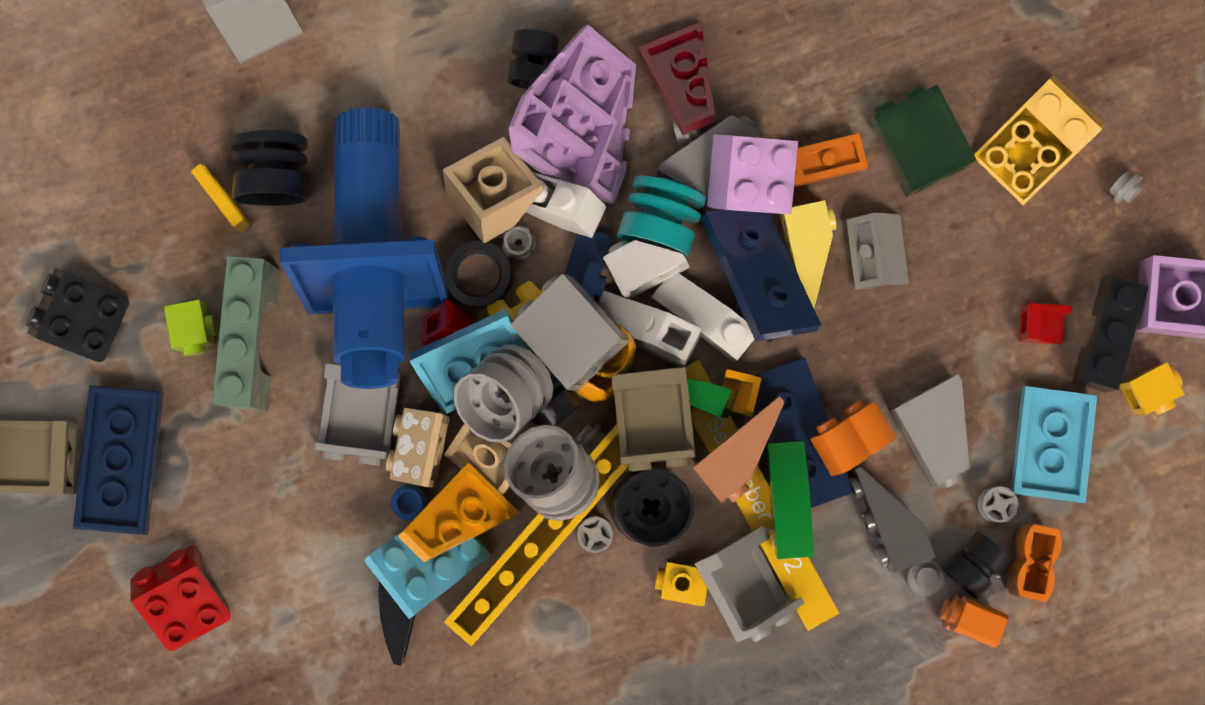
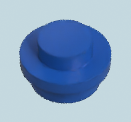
[391,485,427,521]

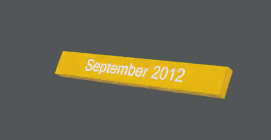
[686,360,840,631]

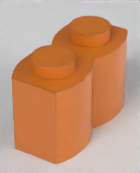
[810,400,897,477]
[1007,523,1062,602]
[939,594,1009,648]

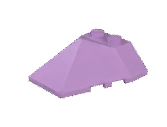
[509,25,636,204]

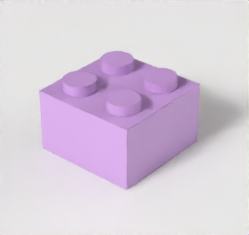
[707,134,798,214]
[1135,255,1205,339]

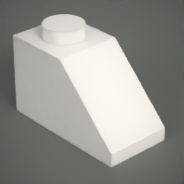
[603,240,690,299]

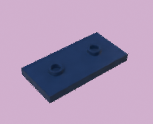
[701,210,821,341]
[750,357,854,508]
[73,385,164,535]

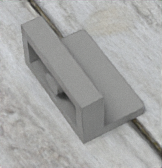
[846,213,909,290]

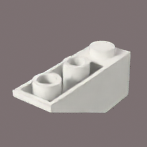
[526,172,607,238]
[597,291,701,368]

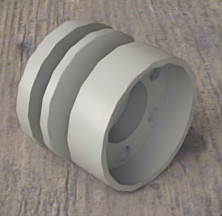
[454,345,553,443]
[504,425,600,521]

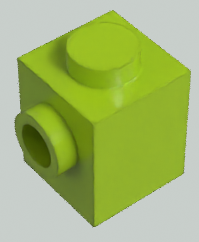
[164,300,218,356]

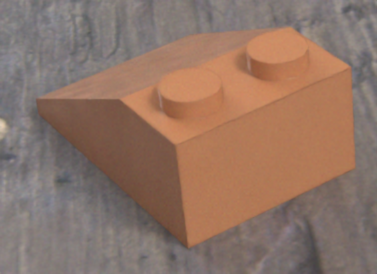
[693,396,785,503]

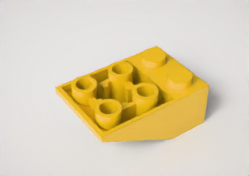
[972,74,1105,205]

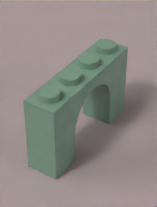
[212,256,281,412]

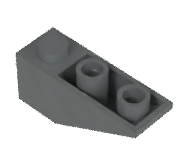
[849,467,936,572]

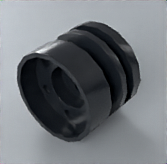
[231,130,308,206]
[610,469,694,547]

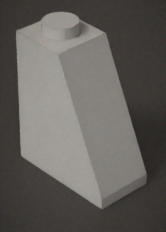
[656,115,762,211]
[889,374,970,489]

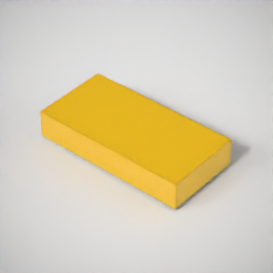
[191,163,251,232]

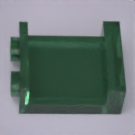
[869,84,977,198]

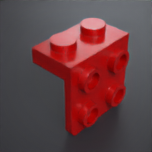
[130,545,231,651]

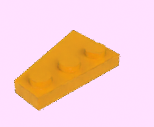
[398,462,520,562]

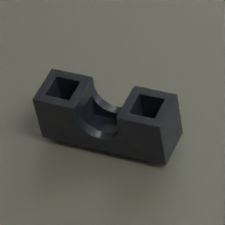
[1072,276,1148,393]

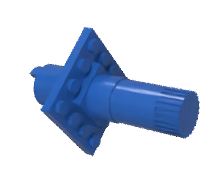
[280,107,450,389]

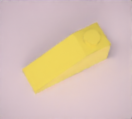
[779,200,836,308]

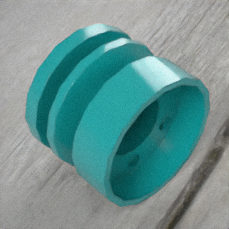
[617,175,706,258]

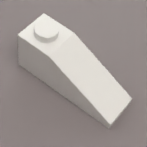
[651,274,754,364]

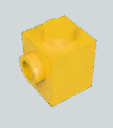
[1119,362,1185,416]
[655,561,707,606]

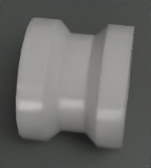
[976,486,1019,523]
[577,516,613,553]

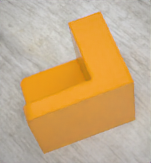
[723,369,762,417]

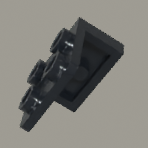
[26,268,129,362]

